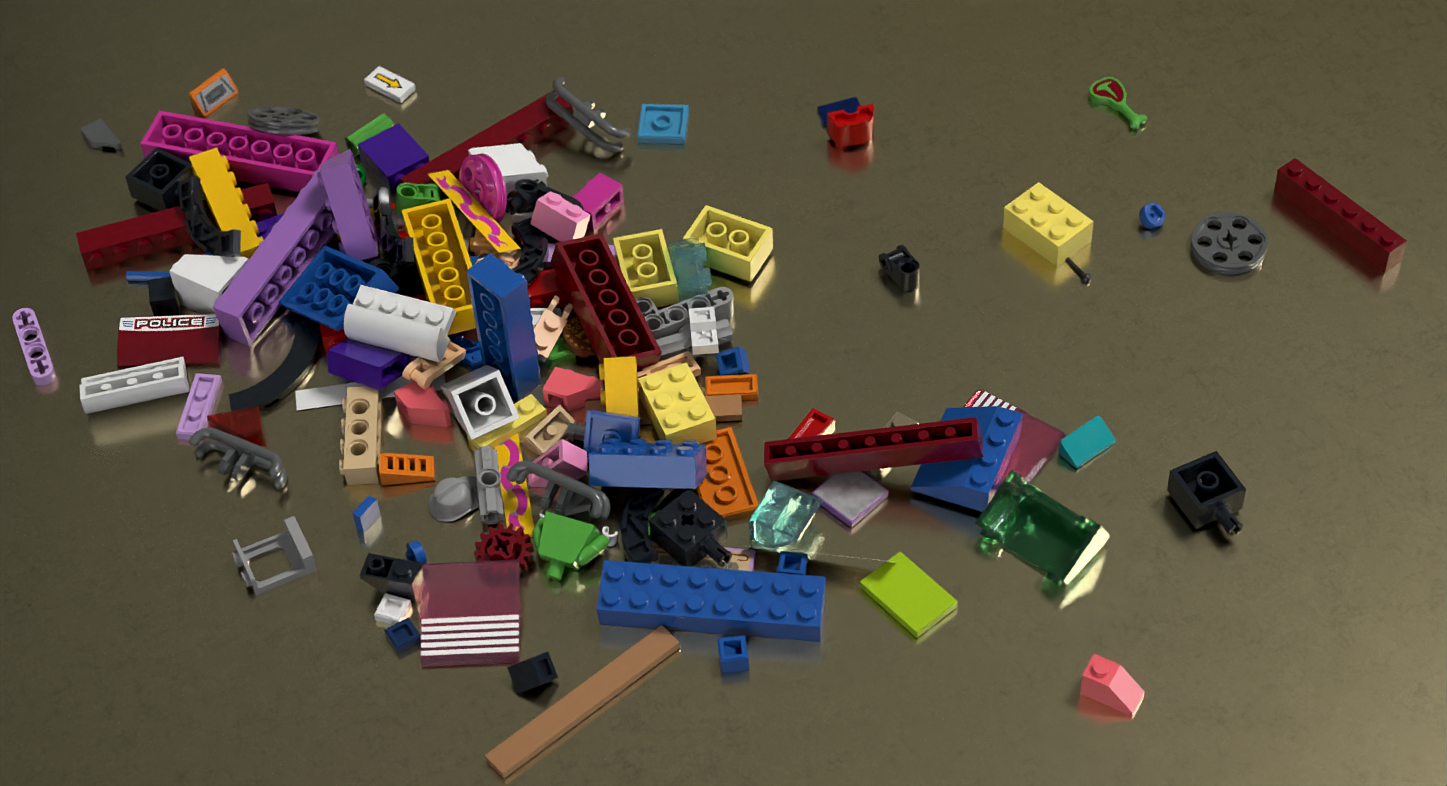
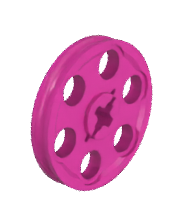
[459,153,507,224]

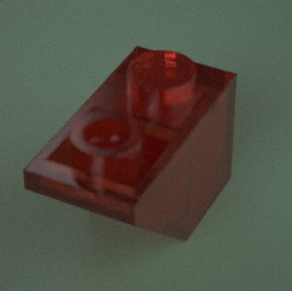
[207,406,266,447]

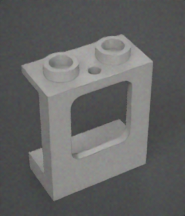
[232,516,317,595]

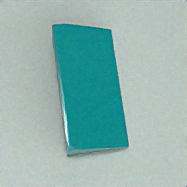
[1058,415,1116,469]

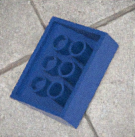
[278,246,399,332]
[911,406,1023,513]

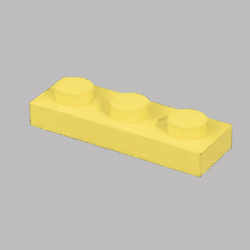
[467,394,547,449]

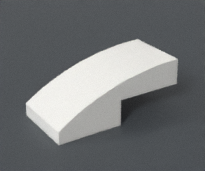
[689,307,719,355]

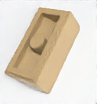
[520,405,575,456]

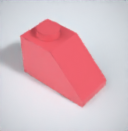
[1080,654,1145,717]

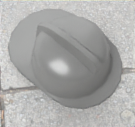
[429,476,479,522]

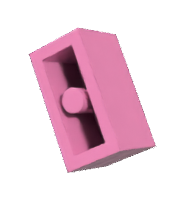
[530,191,590,242]

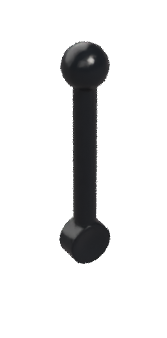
[1065,257,1091,283]

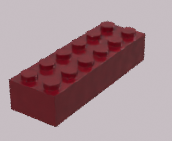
[551,233,662,372]

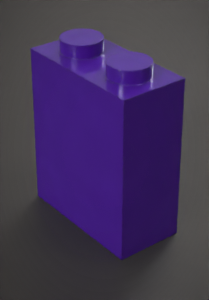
[358,123,430,193]
[327,338,410,390]

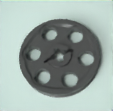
[247,106,320,135]
[1191,212,1268,275]

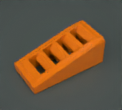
[379,453,435,485]

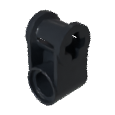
[878,244,920,291]

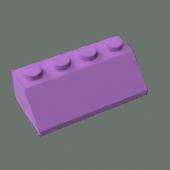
[317,149,379,260]

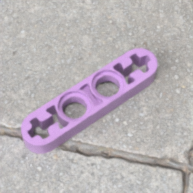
[12,308,56,386]

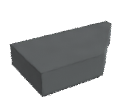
[80,118,123,150]

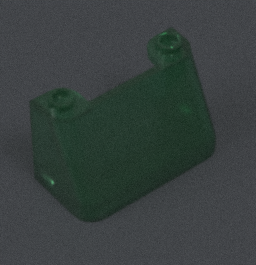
[975,470,1110,586]

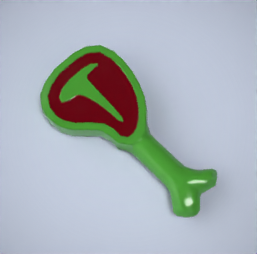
[1089,77,1147,129]

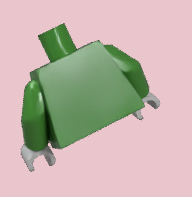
[532,510,618,581]

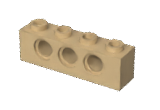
[339,386,382,486]

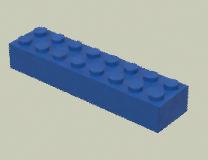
[597,560,826,642]

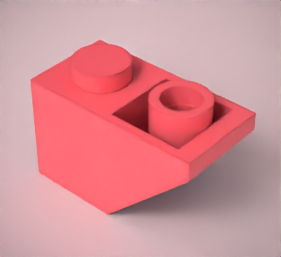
[542,367,604,413]
[394,381,452,427]

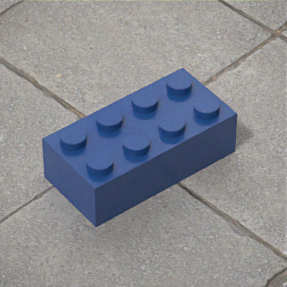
[589,438,707,489]

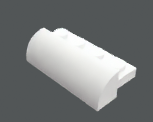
[344,285,456,363]
[80,357,190,414]

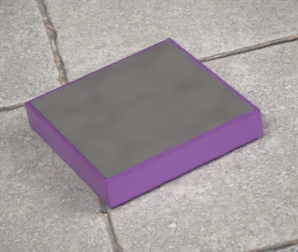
[812,471,888,528]

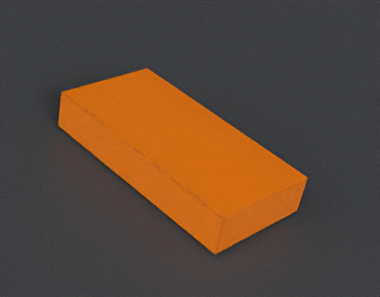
[705,374,758,401]

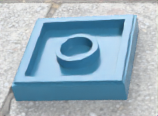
[637,104,689,145]

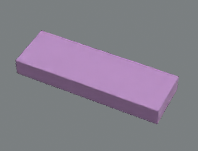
[176,373,222,441]

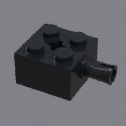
[125,147,205,211]
[1167,451,1246,537]
[649,489,732,567]

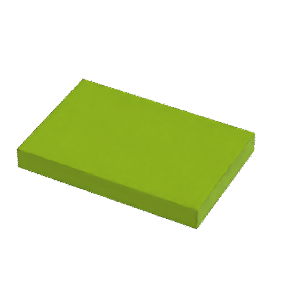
[860,551,958,638]

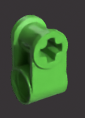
[395,183,442,215]

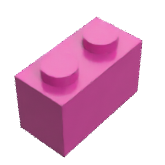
[572,172,624,231]

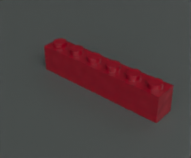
[1274,158,1407,273]

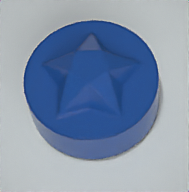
[1139,203,1165,229]
[405,540,427,567]

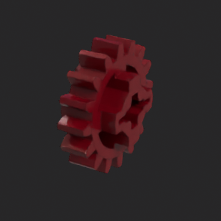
[474,523,534,581]

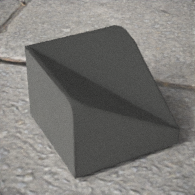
[564,492,592,522]

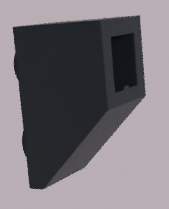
[360,553,425,603]

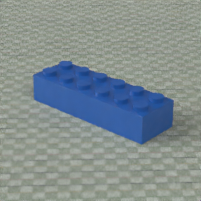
[466,253,541,401]

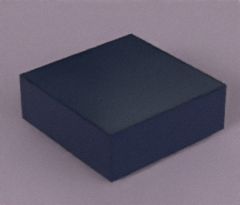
[384,617,423,655]

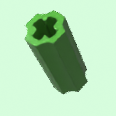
[345,113,394,156]

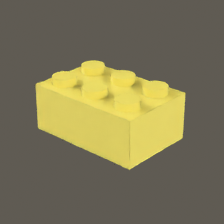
[1003,182,1093,267]
[683,205,773,282]
[613,229,678,308]
[638,362,717,444]

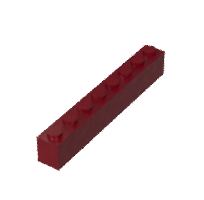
[400,90,574,199]
[76,183,277,270]
[764,417,983,481]

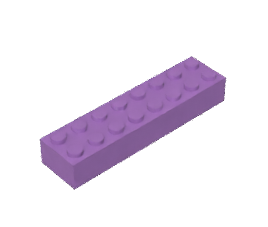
[213,168,335,347]

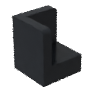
[148,276,180,316]
[507,651,558,693]

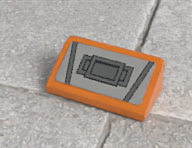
[189,68,238,117]

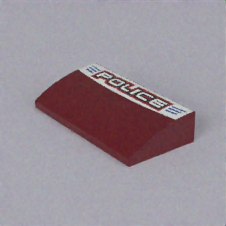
[117,314,224,369]

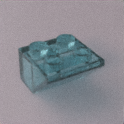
[669,236,712,295]
[749,481,822,549]

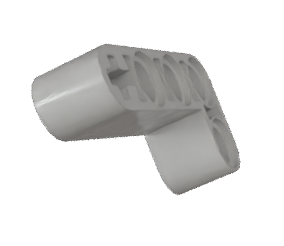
[635,287,734,339]

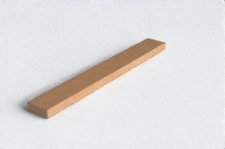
[485,625,680,779]

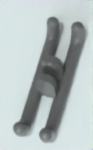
[546,76,631,153]
[189,427,287,489]
[507,460,611,520]

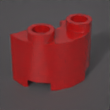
[827,104,874,148]

